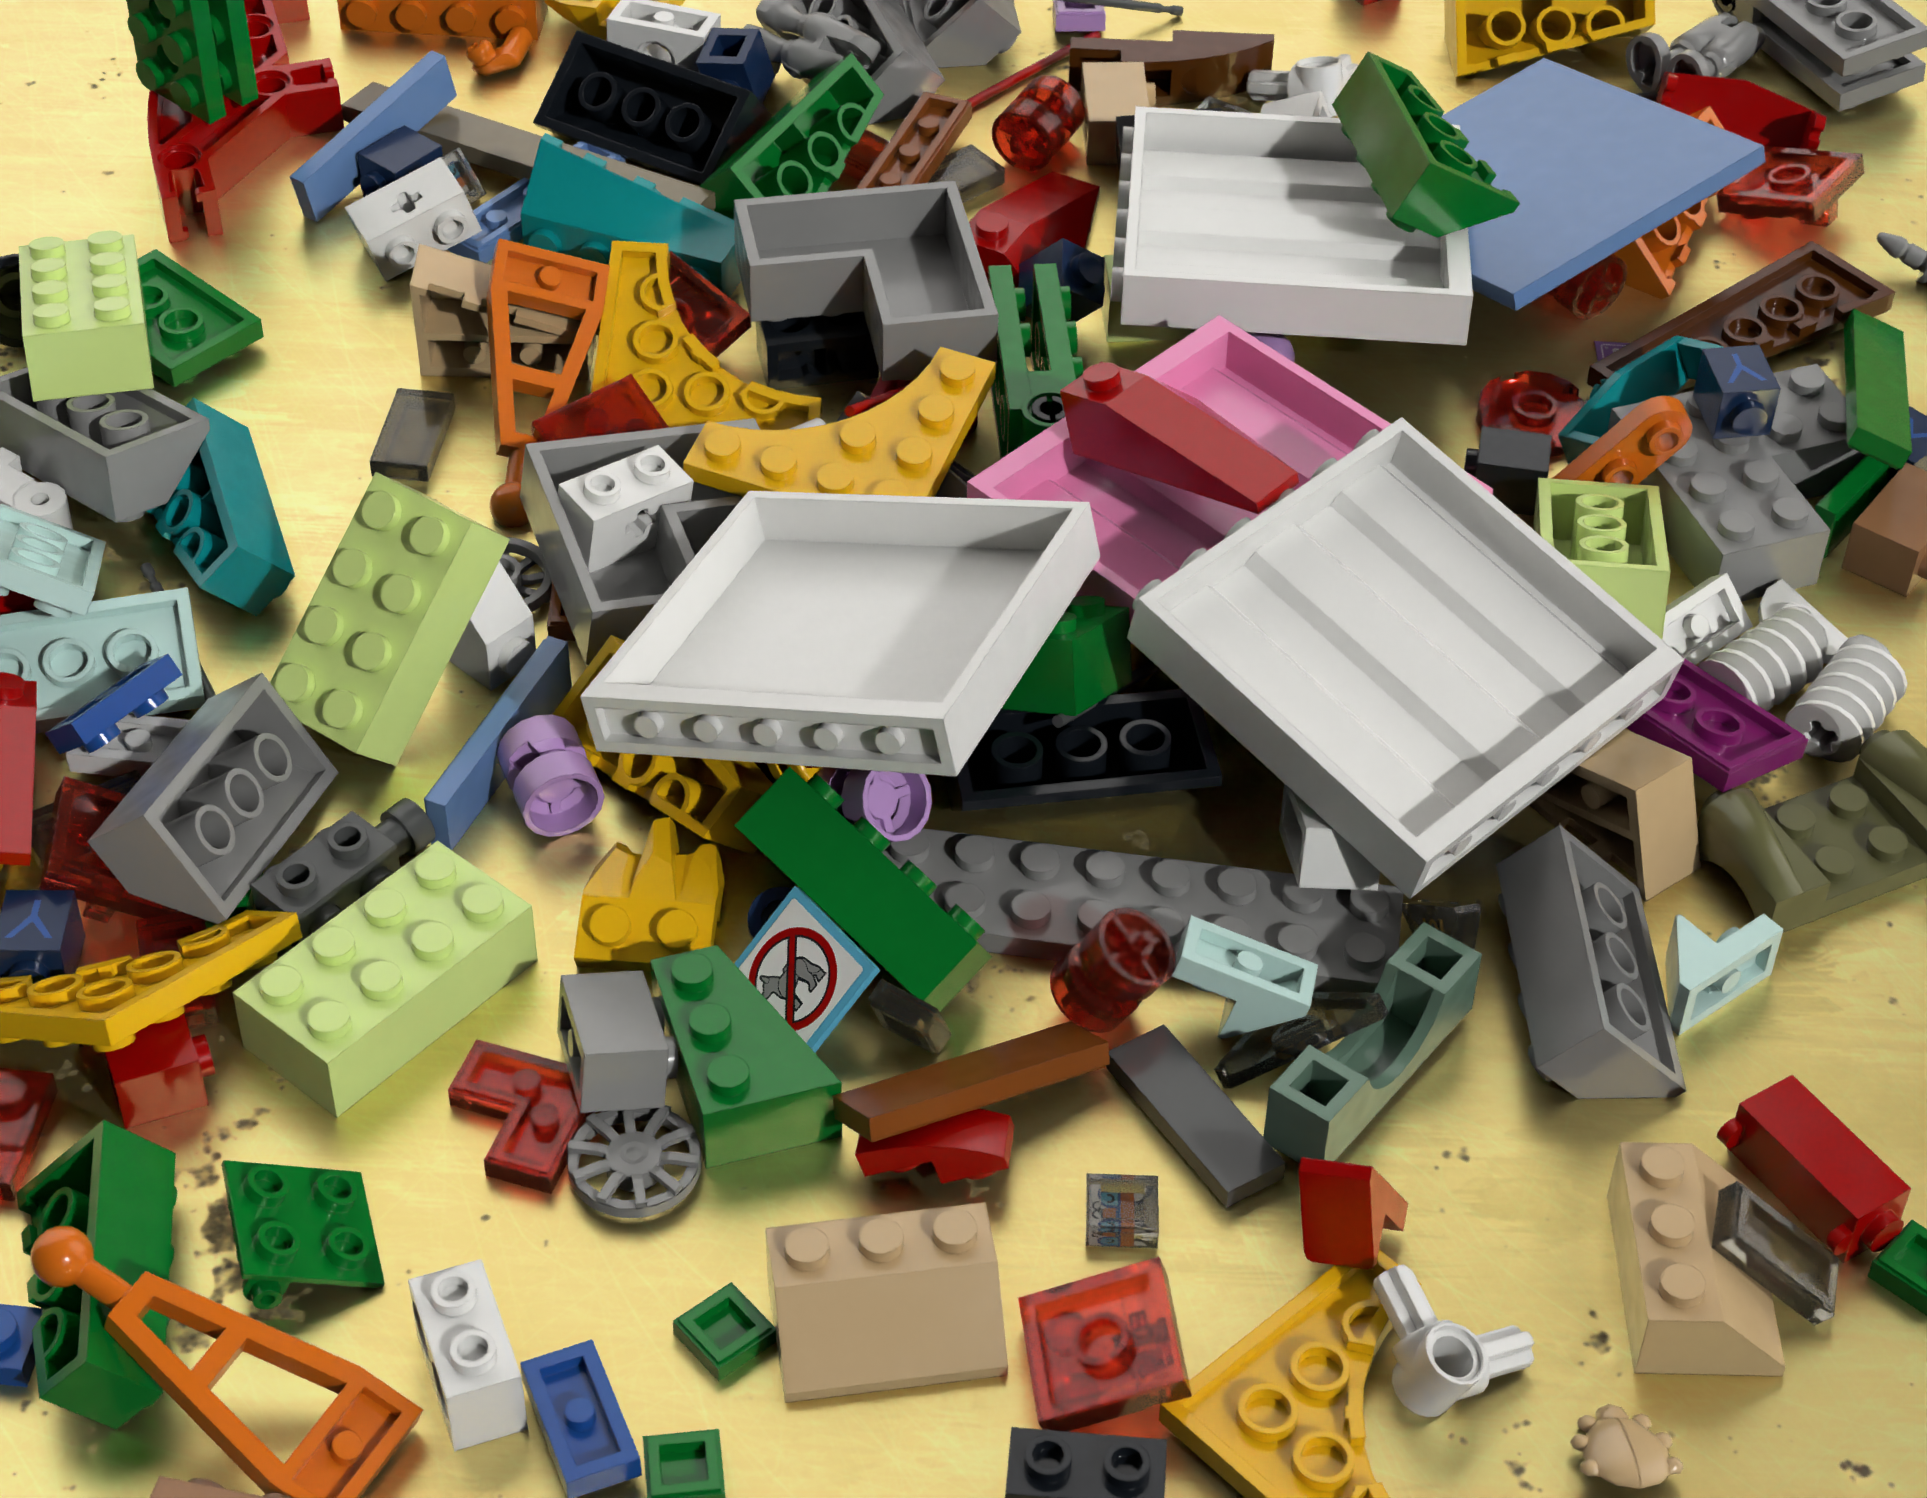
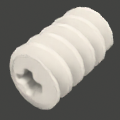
[1698,606,1828,712]
[1785,634,1908,763]

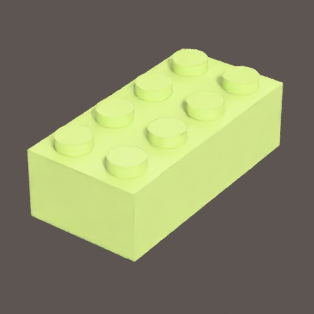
[18,230,154,402]
[270,472,510,766]
[1533,478,1671,639]
[233,840,538,1118]

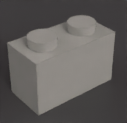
[557,970,678,1113]

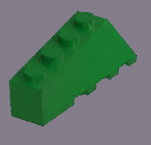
[1332,52,1520,238]
[699,53,884,220]
[734,767,992,1013]
[16,1120,177,1430]

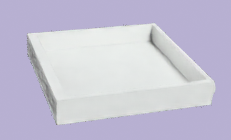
[580,491,1101,776]

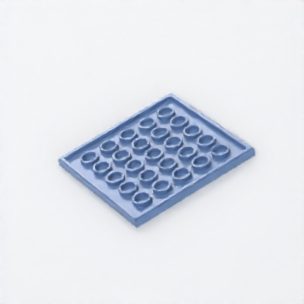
[1441,58,1765,311]

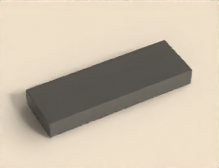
[1106,1024,1286,1208]

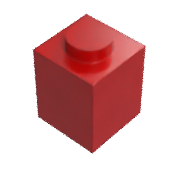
[104,1013,215,1129]

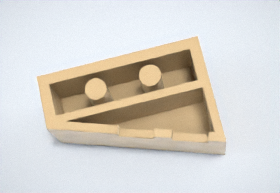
[410,244,596,380]
[1529,729,1701,902]

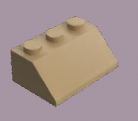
[1607,1142,1785,1376]
[766,1202,1008,1403]

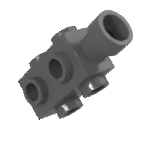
[250,798,436,947]

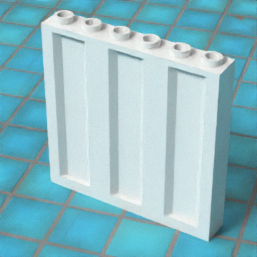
[1110,106,1473,346]
[1127,417,1685,899]

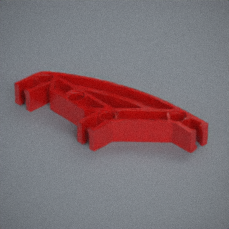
[147,0,344,243]

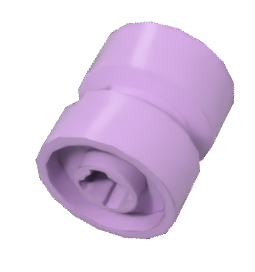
[497,714,604,837]
[817,767,932,842]

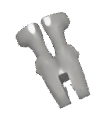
[744,0,881,80]
[1626,12,1766,92]

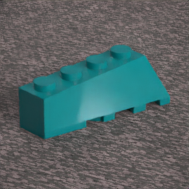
[521,133,741,307]
[147,398,295,616]

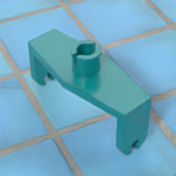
[1558,335,1722,464]

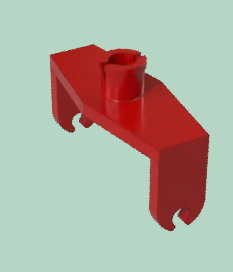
[1655,72,1826,154]

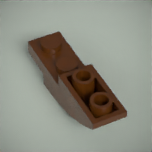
[1068,30,1274,105]

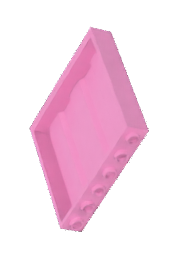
[967,315,1493,647]

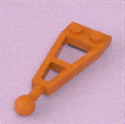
[486,238,610,528]
[31,1226,423,1498]

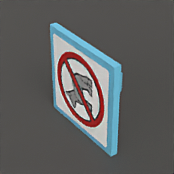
[734,886,880,1053]

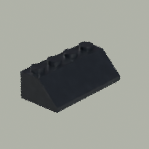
[533,30,773,186]
[944,688,1223,811]

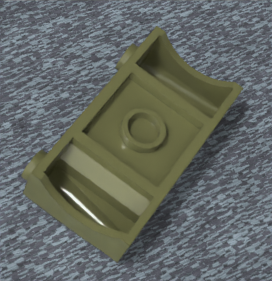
[1697,730,1927,933]

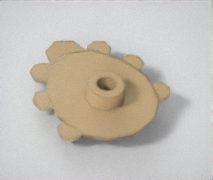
[1570,1404,1684,1489]

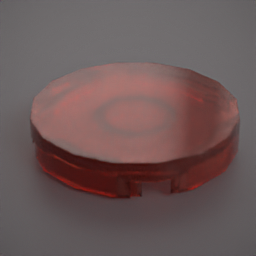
[1476,370,1588,457]

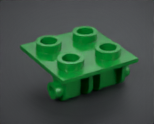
[221,1160,385,1310]

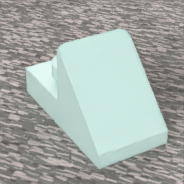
[1666,913,1784,1036]
[1172,915,1318,1039]

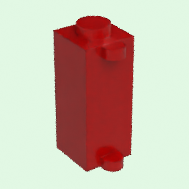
[1717,1075,1911,1263]

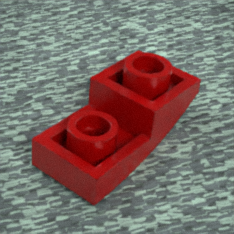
[855,1109,1015,1184]

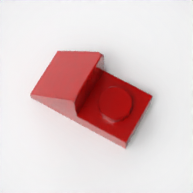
[1299,1157,1408,1270]

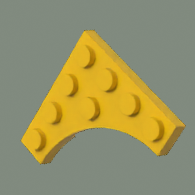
[586,240,823,437]
[683,347,996,497]
[0,910,303,1052]
[1159,1249,1421,1498]

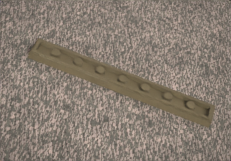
[341,82,716,210]

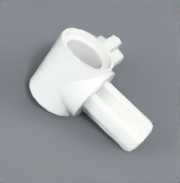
[1246,54,1359,117]
[1373,1264,1534,1417]

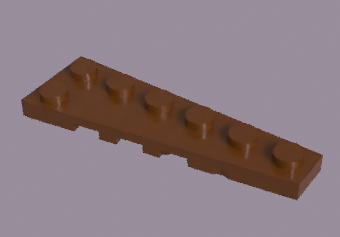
[1587,241,1895,392]

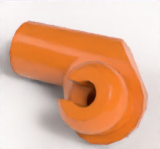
[466,26,533,76]

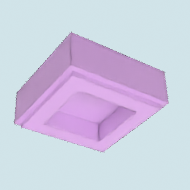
[1052,0,1106,32]

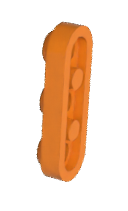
[1552,396,1693,484]

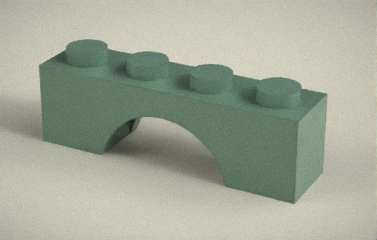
[1263,922,1482,1163]

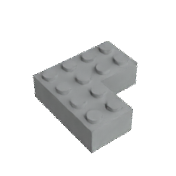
[734,181,998,381]
[1608,364,1866,602]
[520,418,760,665]

